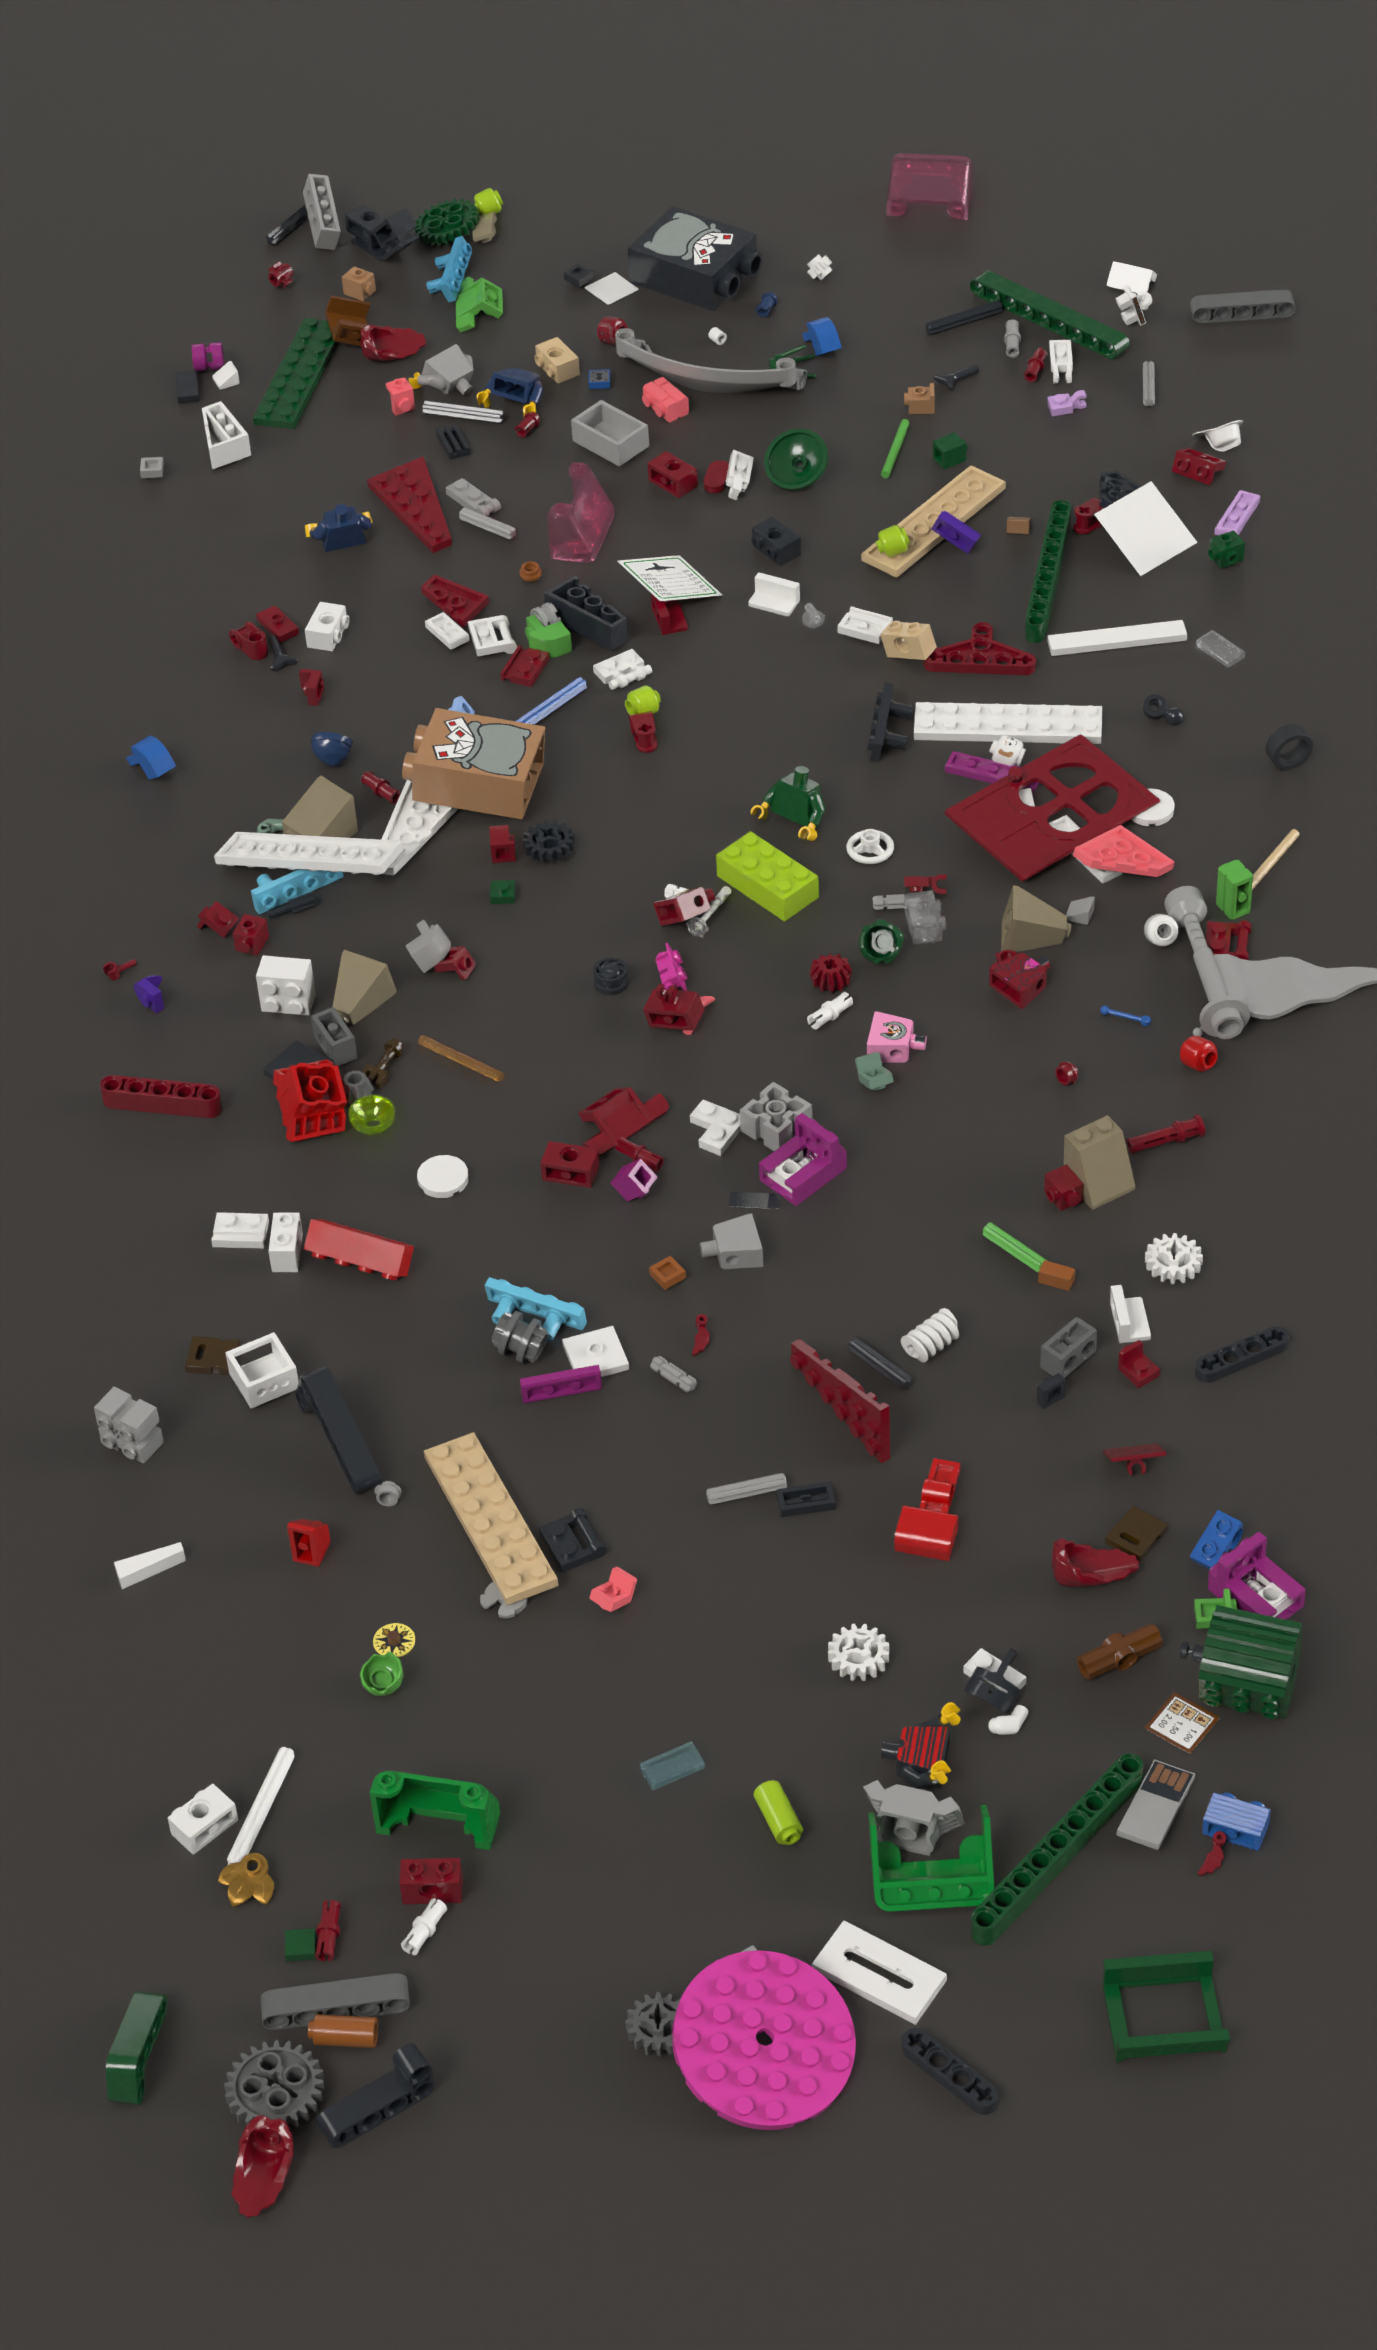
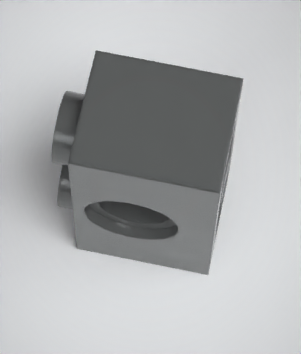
[311,1007,357,1066]

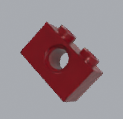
[648,451,698,498]
[540,1141,599,1188]
[400,1858,463,1904]

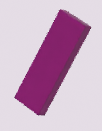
[520,1364,602,1403]

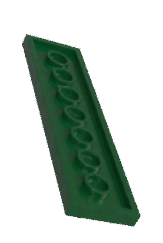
[253,318,338,429]

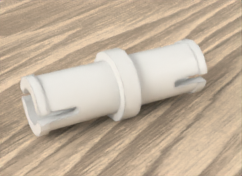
[807,992,853,1030]
[401,1898,447,1955]

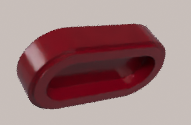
[704,460,729,493]

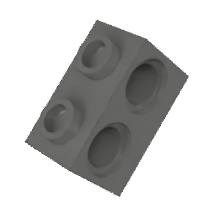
[1040,1317,1097,1378]

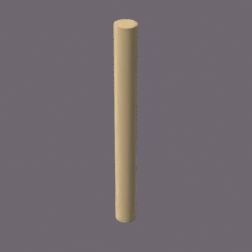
[1252,829,1300,890]

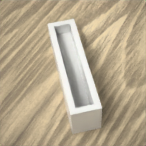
[114,1542,186,1589]

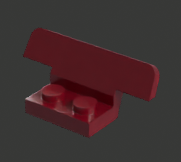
[578,1087,669,1157]

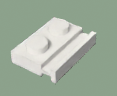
[838,606,893,644]
[211,1213,269,1249]

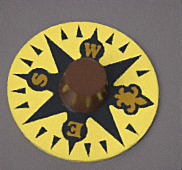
[373,1623,415,1657]

